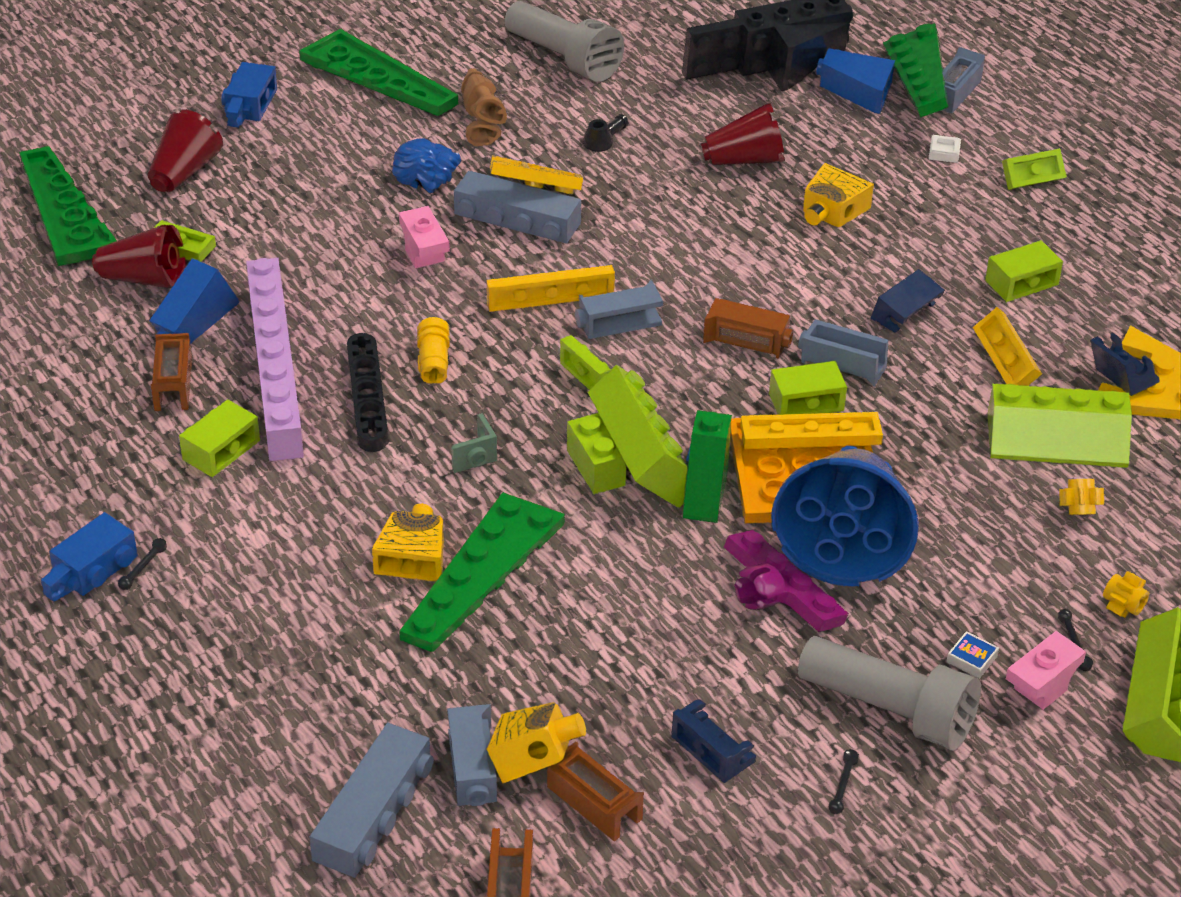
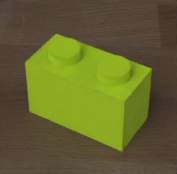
[985,240,1063,302]
[769,361,847,415]
[179,399,260,477]
[567,413,626,494]

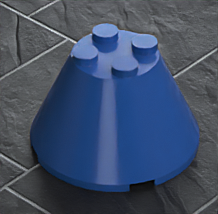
[771,446,919,586]

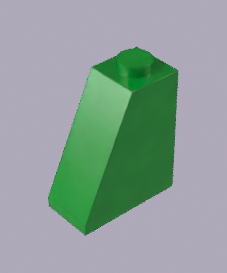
[683,410,732,523]

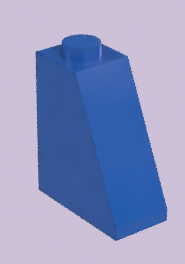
[816,48,895,114]
[149,258,240,344]

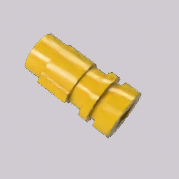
[417,317,450,384]

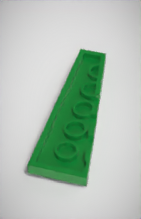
[883,23,948,118]
[299,29,459,116]
[19,146,117,266]
[399,492,565,652]

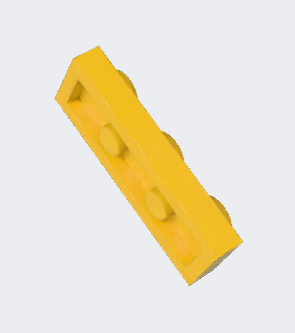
[973,307,1042,386]

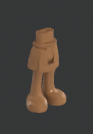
[461,68,507,146]

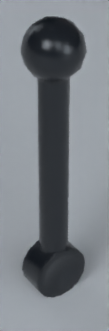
[118,538,167,590]
[1058,609,1093,671]
[828,749,859,814]

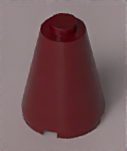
[700,103,785,165]
[148,109,223,192]
[92,225,186,288]

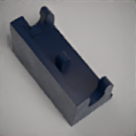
[871,269,945,333]
[1090,333,1160,396]
[671,699,756,783]

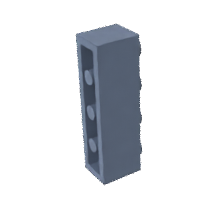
[454,171,581,244]
[309,722,434,878]

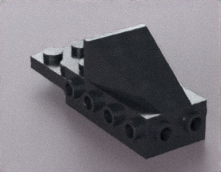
[682,0,853,91]

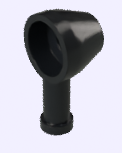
[583,114,629,152]

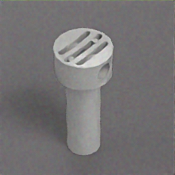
[505,1,624,82]
[798,636,981,751]

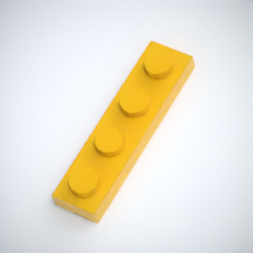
[487,265,615,312]
[740,412,883,449]

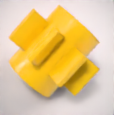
[1059,479,1104,515]
[1103,571,1150,618]

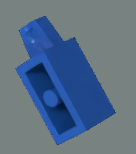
[221,62,277,128]
[41,512,138,602]

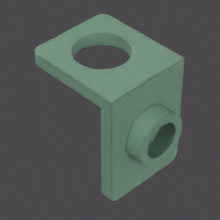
[451,413,497,473]

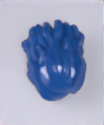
[392,138,461,193]

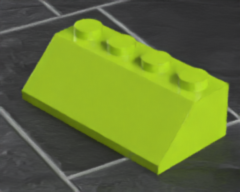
[588,365,687,508]
[987,384,1132,468]
[1123,607,1181,762]

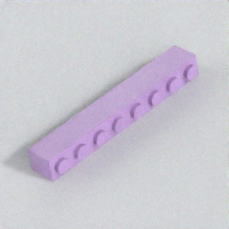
[246,258,304,461]

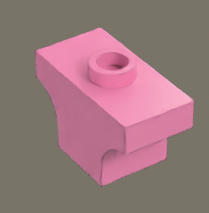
[399,206,450,268]
[1005,631,1086,710]

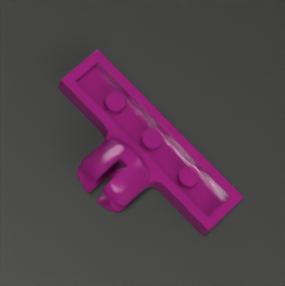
[724,530,849,632]

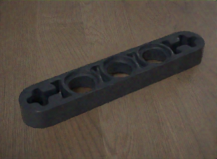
[347,333,388,452]

